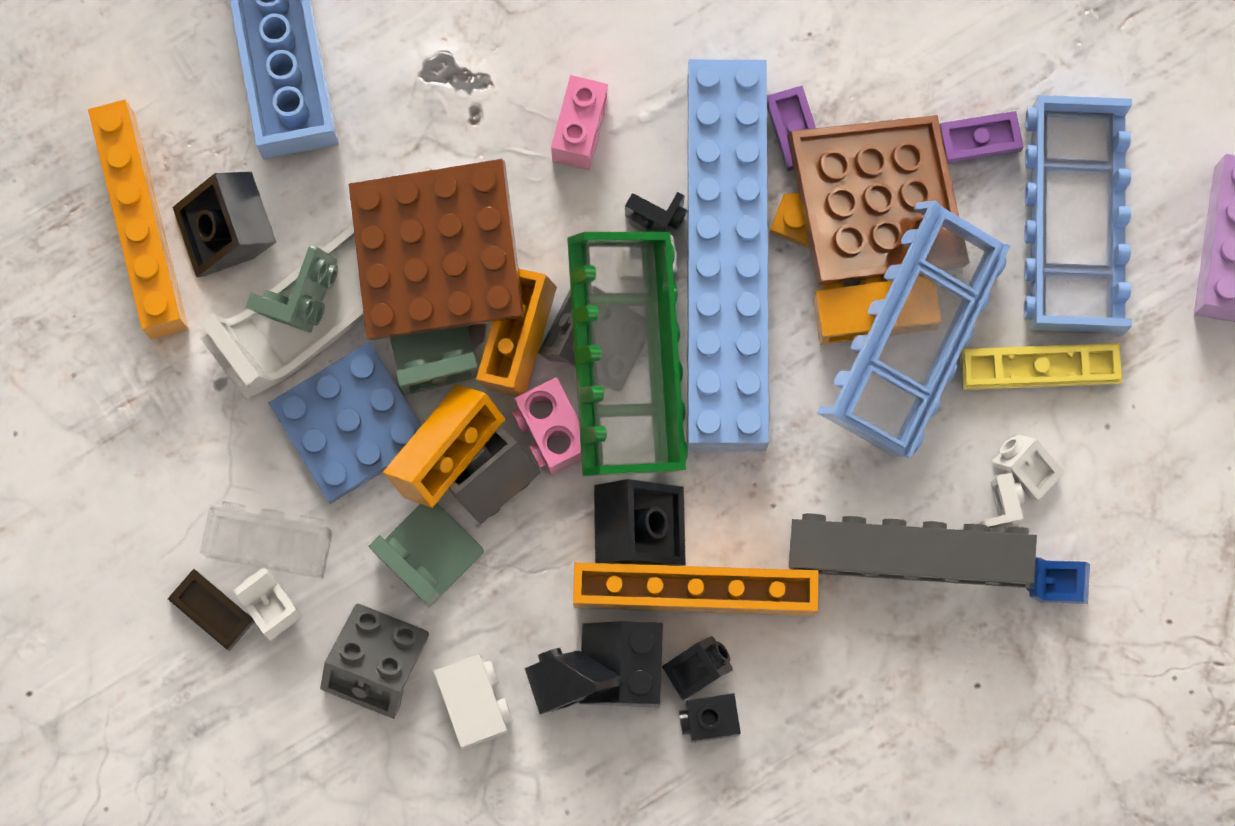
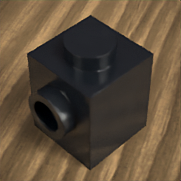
[679,693,741,743]

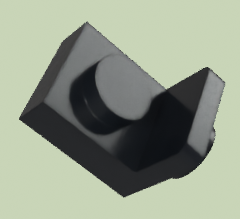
[662,636,733,701]

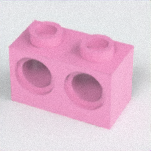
[551,75,609,170]
[511,377,581,474]

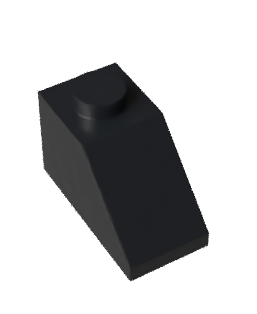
[524,648,623,715]

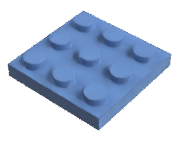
[268,342,421,504]

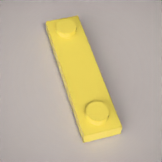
[960,343,1123,390]

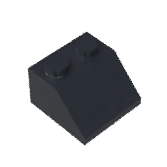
[172,172,276,277]
[594,479,686,566]
[579,621,663,708]

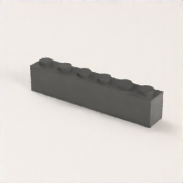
[788,513,1037,589]

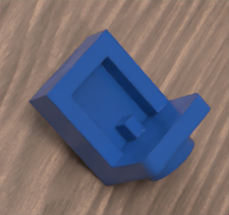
[1026,557,1090,604]

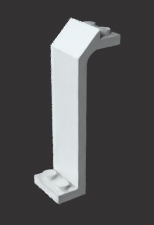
[200,165,432,399]

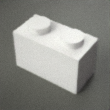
[433,654,513,749]

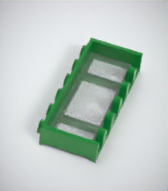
[567,232,688,476]

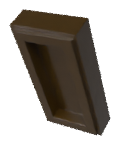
[168,569,255,651]

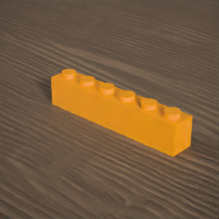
[88,99,189,339]
[573,562,818,616]

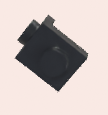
[625,192,687,232]

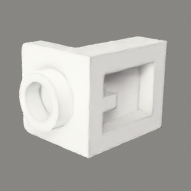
[992,435,1065,500]

